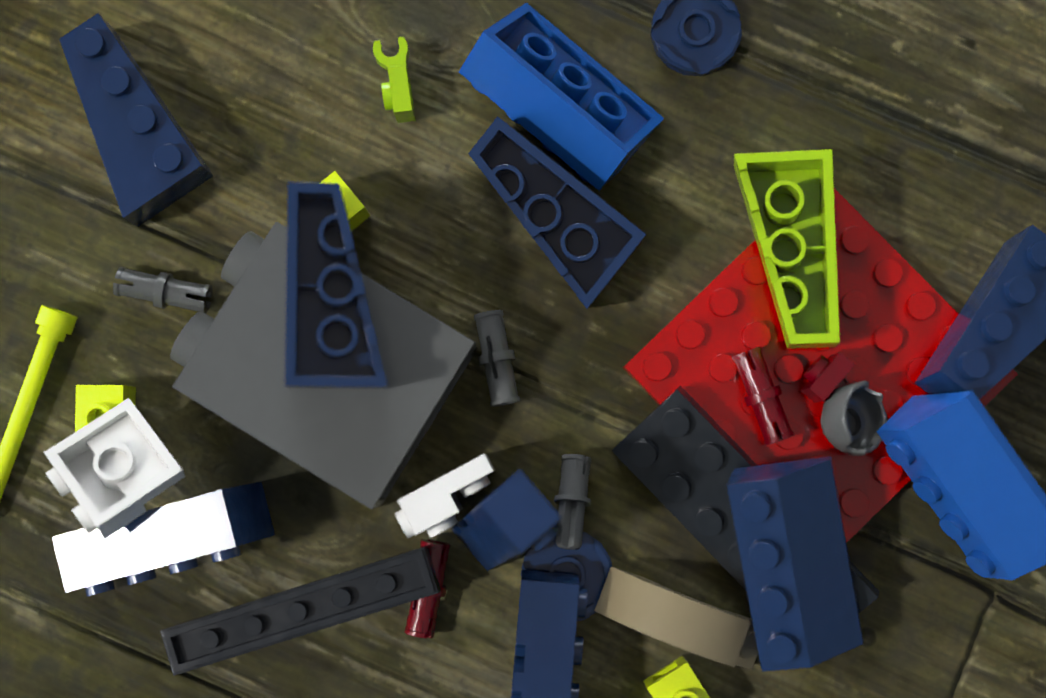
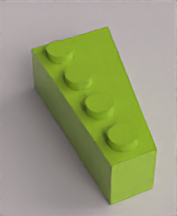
[734,149,840,349]

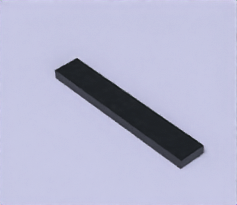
[160,546,441,676]

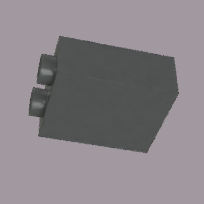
[170,221,478,510]

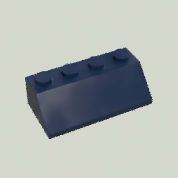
[727,456,864,672]

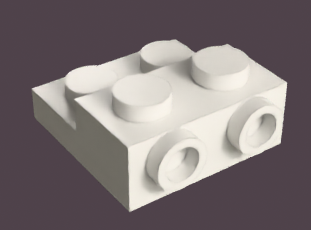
[44,398,185,539]
[395,454,495,539]

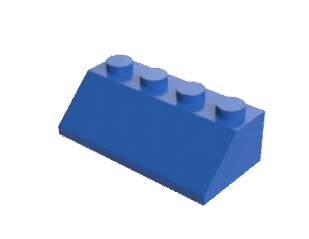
[459,2,665,191]
[876,391,1046,580]

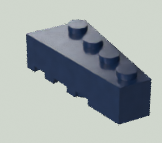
[468,116,646,309]

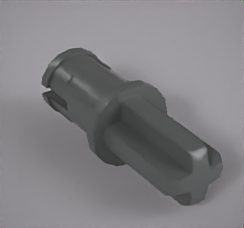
[554,454,592,550]

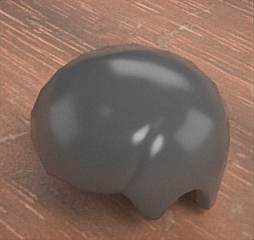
[820,381,887,456]

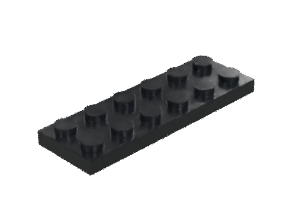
[612,385,879,613]

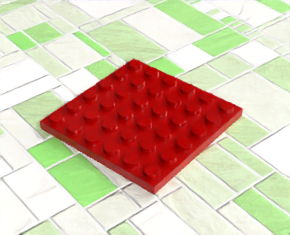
[623,188,1018,543]

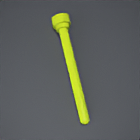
[0,305,78,501]

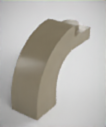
[595,566,758,670]

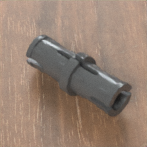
[113,266,213,313]
[474,310,520,407]

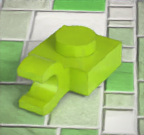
[373,37,416,123]

